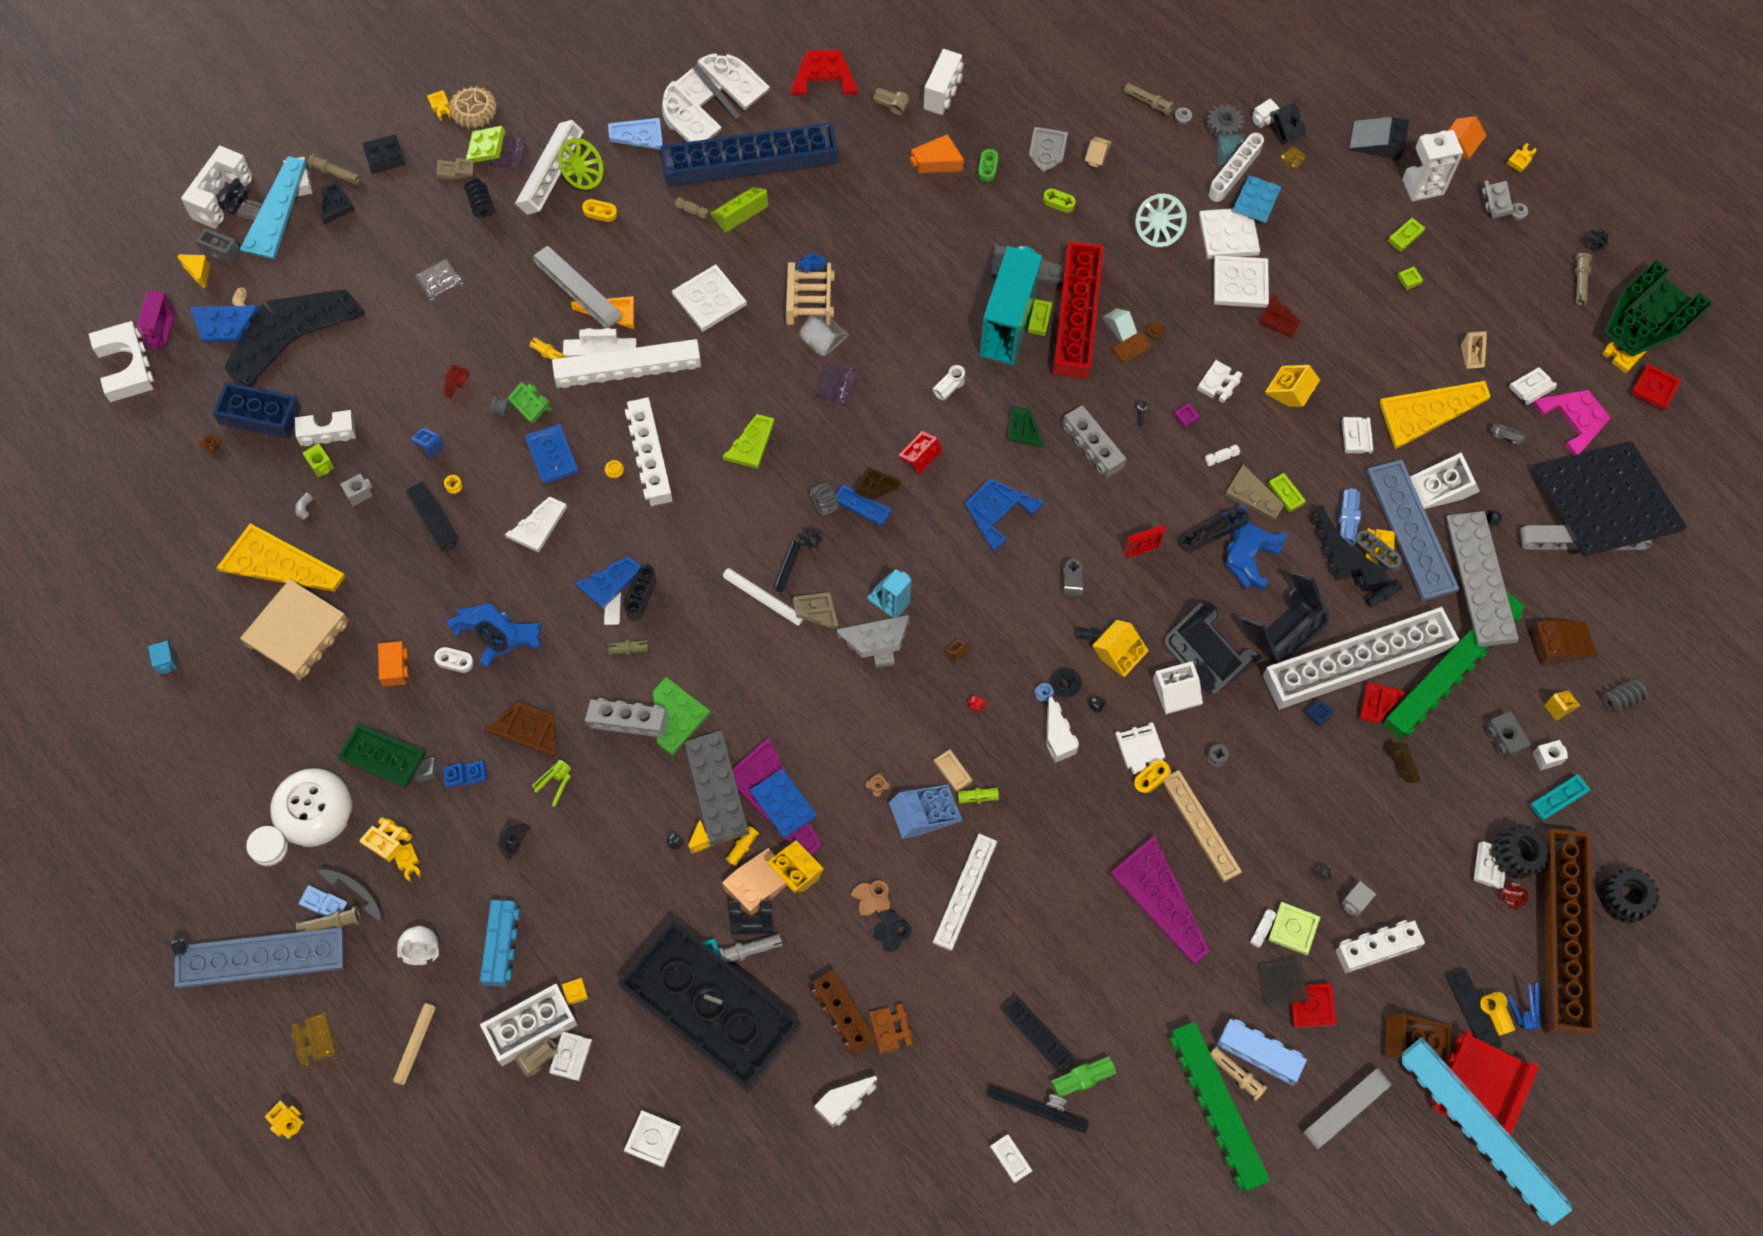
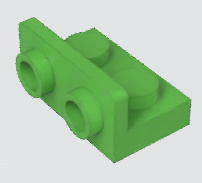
[508,382,552,423]

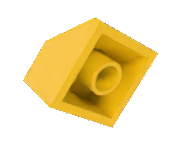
[1265,365,1320,407]

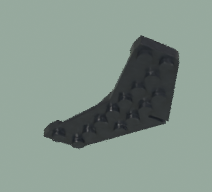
[225,289,365,387]

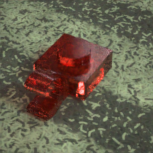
[442,364,470,398]

